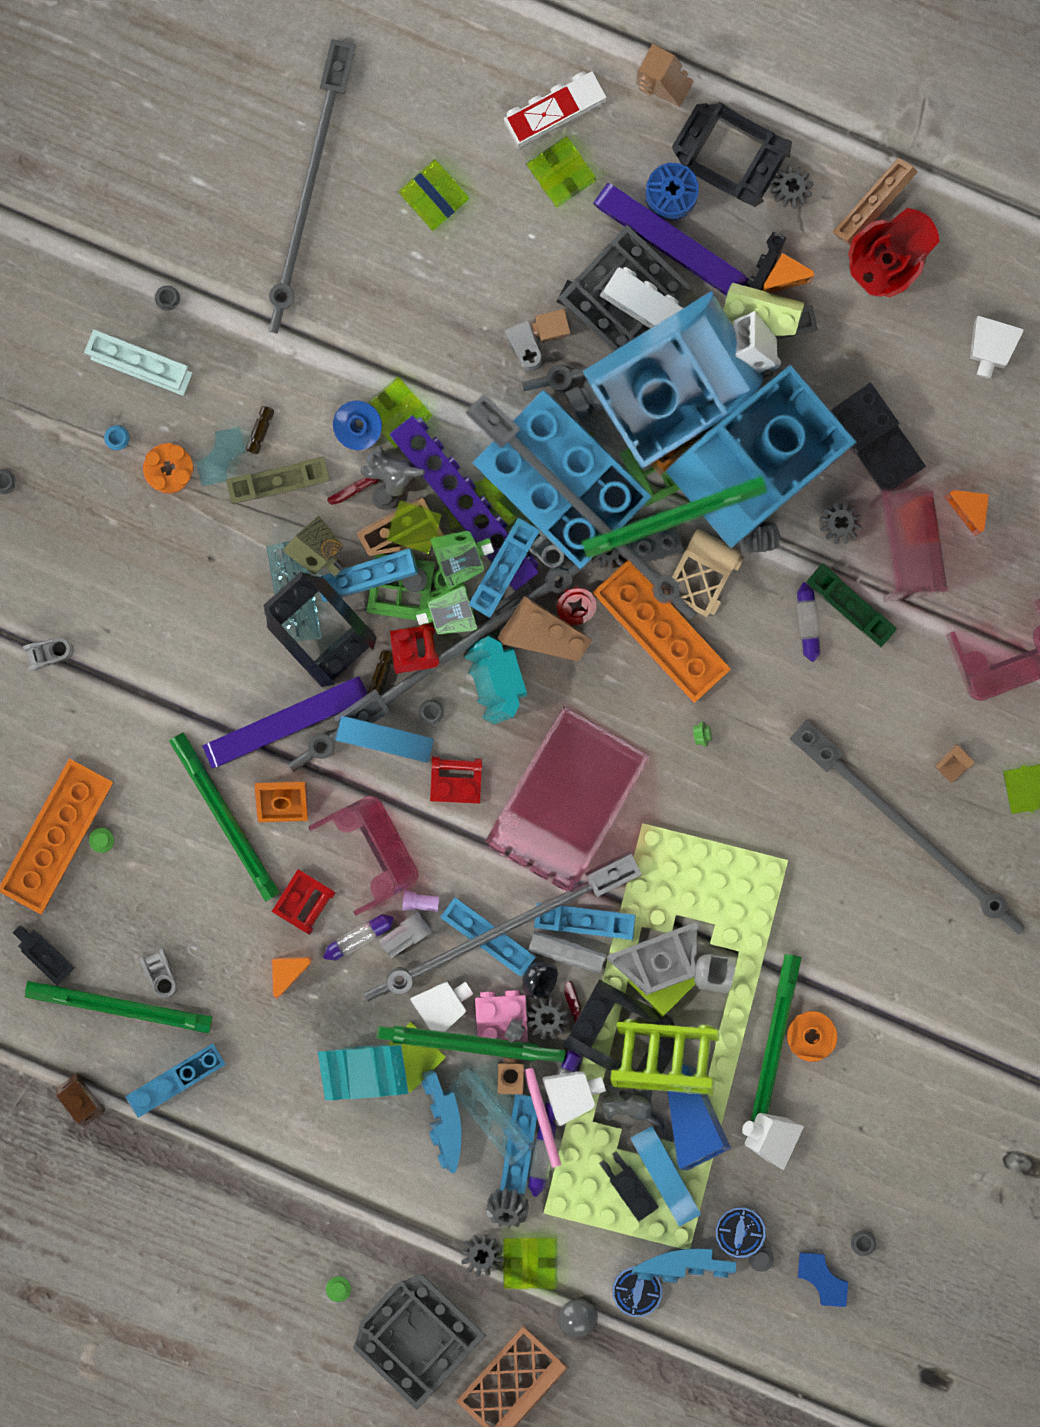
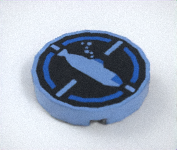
[716,1208,766,1258]
[612,1266,662,1317]

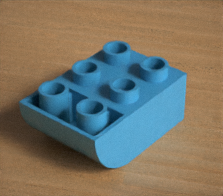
[583,291,763,468]
[666,365,856,548]
[472,390,652,569]

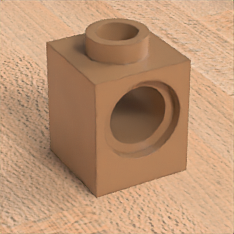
[531,309,570,343]
[498,1058,524,1095]

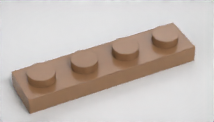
[833,158,918,246]

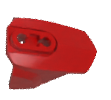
[848,208,940,298]

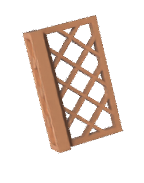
[456,1326,569,1427]

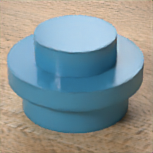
[104,425,130,451]

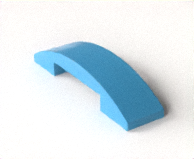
[468,518,540,618]
[335,716,434,763]
[534,903,636,940]
[631,1126,701,1227]

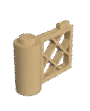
[664,528,744,617]

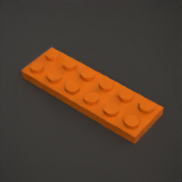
[592,560,731,703]
[0,758,114,915]

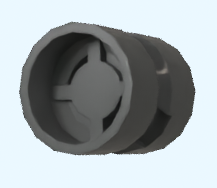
[565,381,605,422]

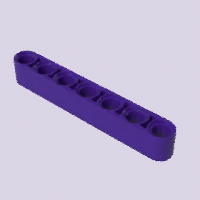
[593,183,749,296]
[202,676,368,769]

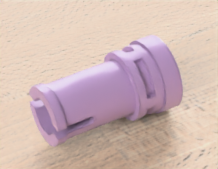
[402,890,439,912]

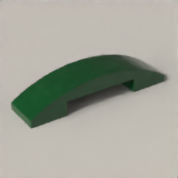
[806,563,897,648]

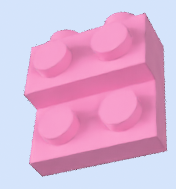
[475,990,528,1043]

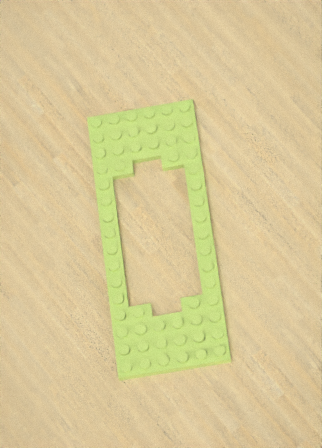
[543,823,788,1249]

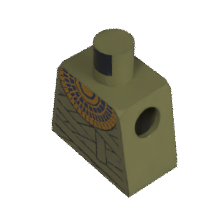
[283,516,345,577]

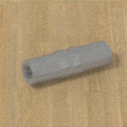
[528,931,606,975]

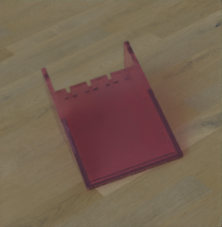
[869,490,948,603]
[485,706,650,892]

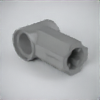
[379,911,432,958]

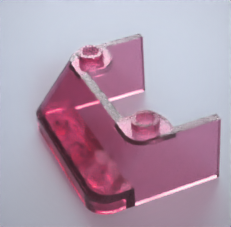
[946,598,1040,701]
[308,796,419,916]

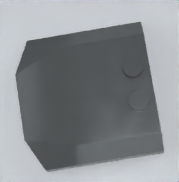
[558,225,690,352]
[353,1274,486,1410]

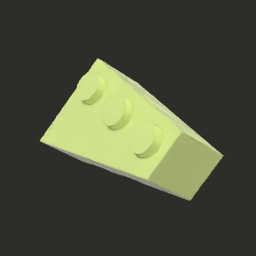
[723,283,805,336]

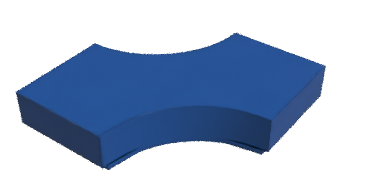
[797,1252,848,1307]

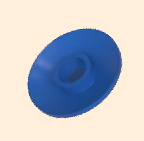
[333,400,382,450]

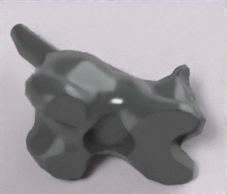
[360,446,425,496]
[600,1085,665,1130]

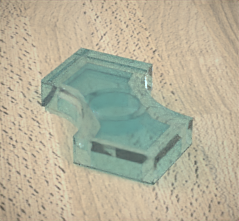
[196,426,246,487]

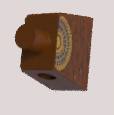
[56,1073,105,1126]

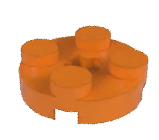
[143,443,194,494]
[787,1011,838,1062]

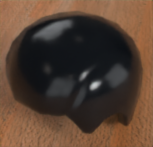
[522,961,558,999]

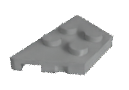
[607,922,698,995]

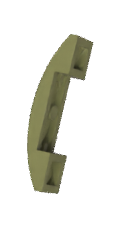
[226,456,330,504]

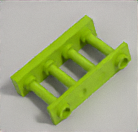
[611,1019,720,1095]

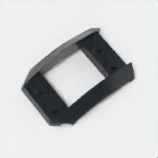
[672,102,792,207]
[263,571,377,687]
[563,979,675,1074]

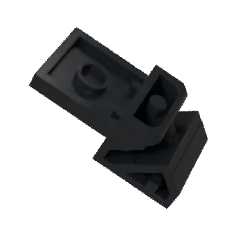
[830,382,926,496]

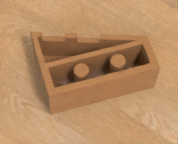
[636,43,694,107]
[356,496,443,556]
[497,596,592,661]

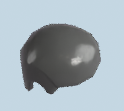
[557,1299,598,1338]

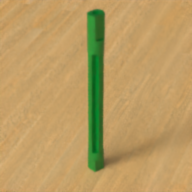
[582,476,768,558]
[169,732,280,902]
[746,954,802,1138]
[25,981,212,1034]
[376,1025,565,1063]

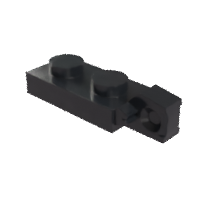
[746,232,787,291]
[13,925,75,986]

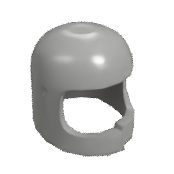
[694,954,736,994]

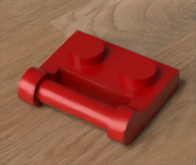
[390,622,439,674]
[430,756,482,804]
[271,869,336,935]

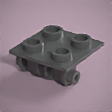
[625,510,684,562]

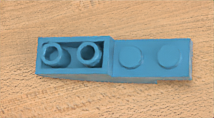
[125,1043,226,1118]
[421,1070,461,1174]
[631,1249,736,1283]

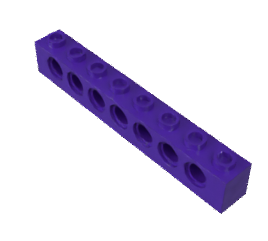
[389,415,539,592]

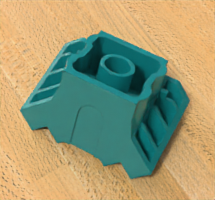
[463,636,528,725]
[318,1044,408,1101]

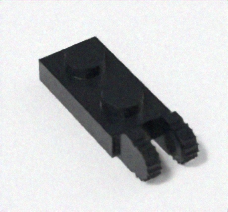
[599,1151,659,1222]

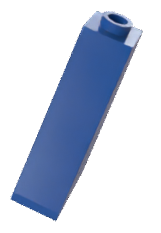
[668,1064,731,1171]

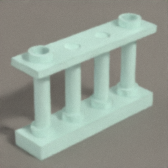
[84,329,193,396]

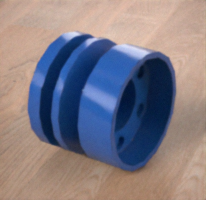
[645,163,699,221]

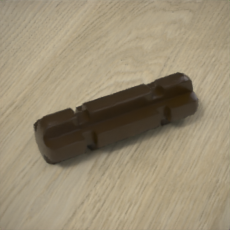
[246,406,274,454]
[368,650,393,696]

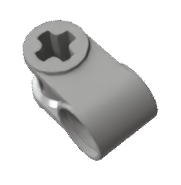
[504,320,542,371]
[528,525,565,569]
[23,638,74,671]
[139,948,178,998]

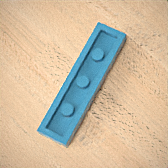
[320,548,418,603]
[440,897,536,977]
[500,1094,537,1195]

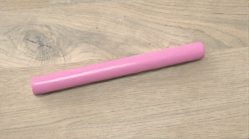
[524,1068,562,1168]

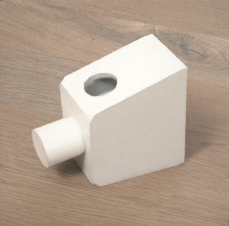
[734,311,781,373]
[970,316,1024,379]
[410,981,474,1032]
[542,1071,606,1126]
[742,1113,804,1170]

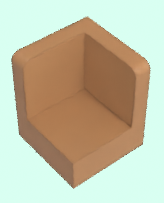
[934,745,975,783]

